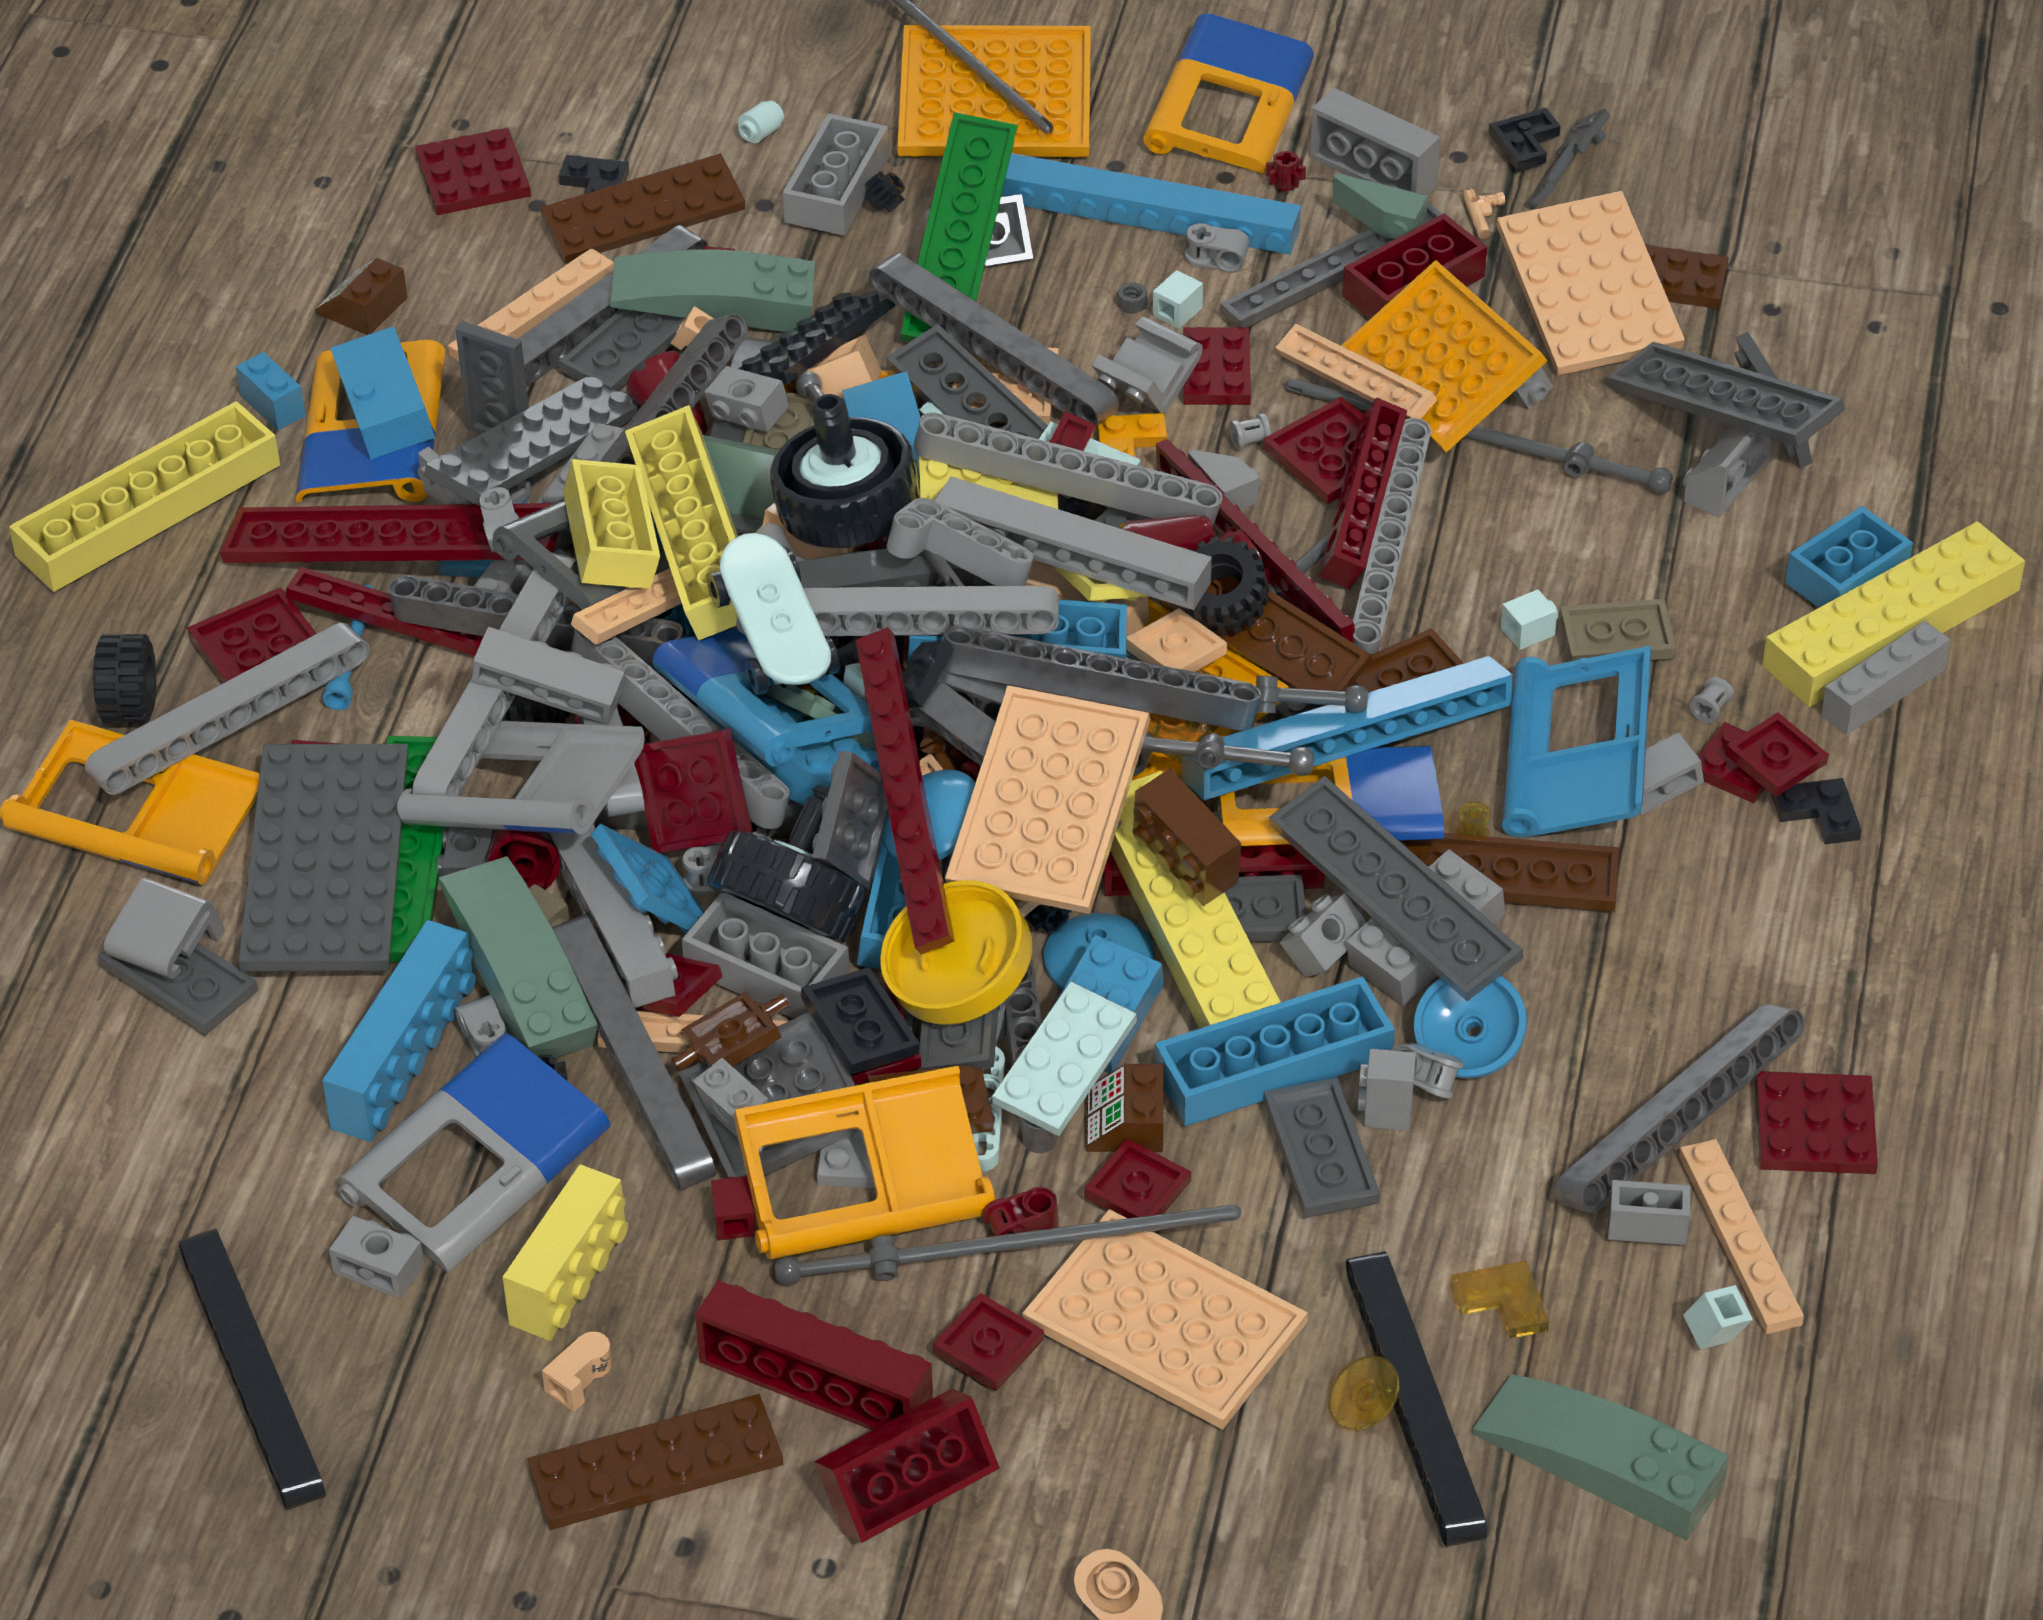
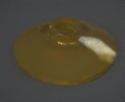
[1328,1356,1400,1431]

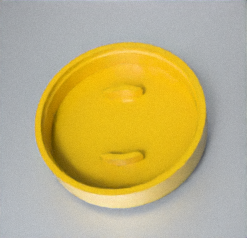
[880,880,1032,1024]

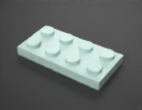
[992,982,1137,1136]

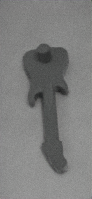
[1526,109,1610,209]

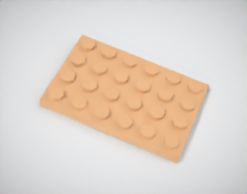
[1497,191,1685,376]
[945,686,1150,914]
[1022,1209,1308,1430]

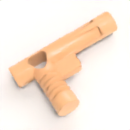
[1462,189,1505,240]

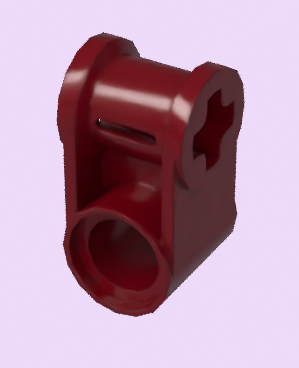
[981,1187,1059,1236]

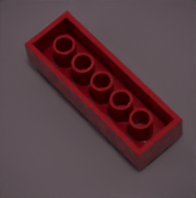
[695,1280,933,1430]

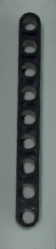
[178,1228,326,1510]
[1346,1251,1487,1547]

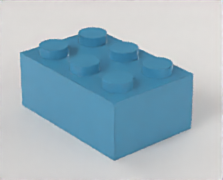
[1785,506,1913,608]
[1051,935,1164,1073]

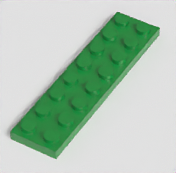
[900,112,1017,342]
[386,736,447,962]

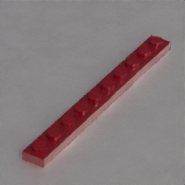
[1156,439,1355,643]
[855,627,955,954]

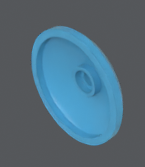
[883,770,976,860]
[1043,913,1155,991]
[1414,976,1527,1079]

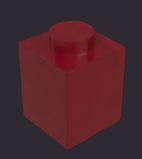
[711,1176,756,1241]

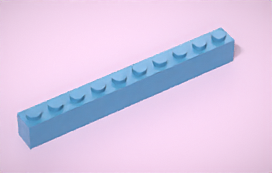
[1002,154,1301,255]
[1182,656,1513,800]

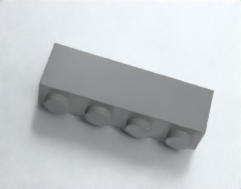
[1821,621,1951,735]
[472,627,625,725]

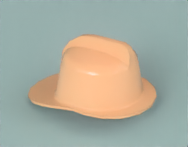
[1074,1549,1163,1620]

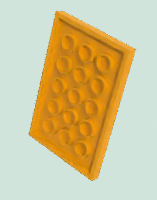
[1341,260,1547,453]

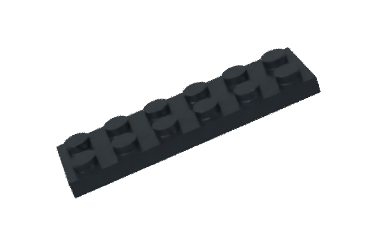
[738,291,895,384]

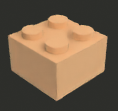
[805,335,881,400]

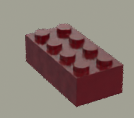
[1343,213,1487,319]
[814,1388,1000,1543]

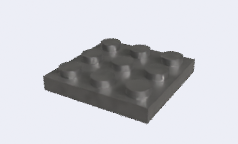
[812,750,889,890]

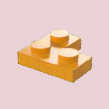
[1097,413,1167,457]

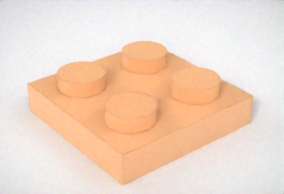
[1126,608,1227,672]

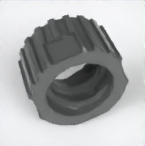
[1118,282,1147,314]

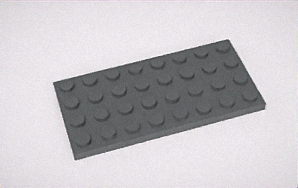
[239,744,409,971]

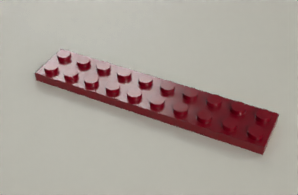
[220,503,560,563]

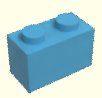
[236,352,306,431]

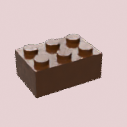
[1132,768,1241,906]

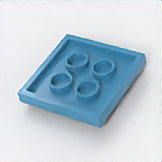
[591,824,705,934]

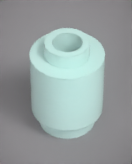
[738,101,784,143]

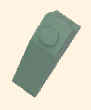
[1332,173,1428,240]

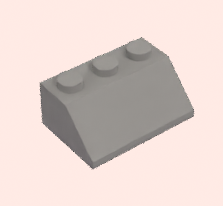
[922,194,1033,267]
[1683,426,1773,518]

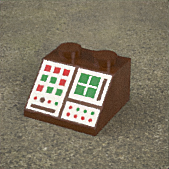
[315,258,407,335]
[1086,1064,1163,1152]

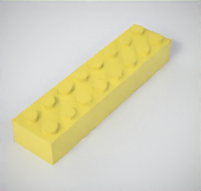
[9,401,280,592]
[625,405,738,641]
[1762,521,2025,707]
[1110,771,1281,1029]

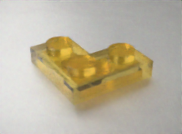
[1450,1261,1549,1338]

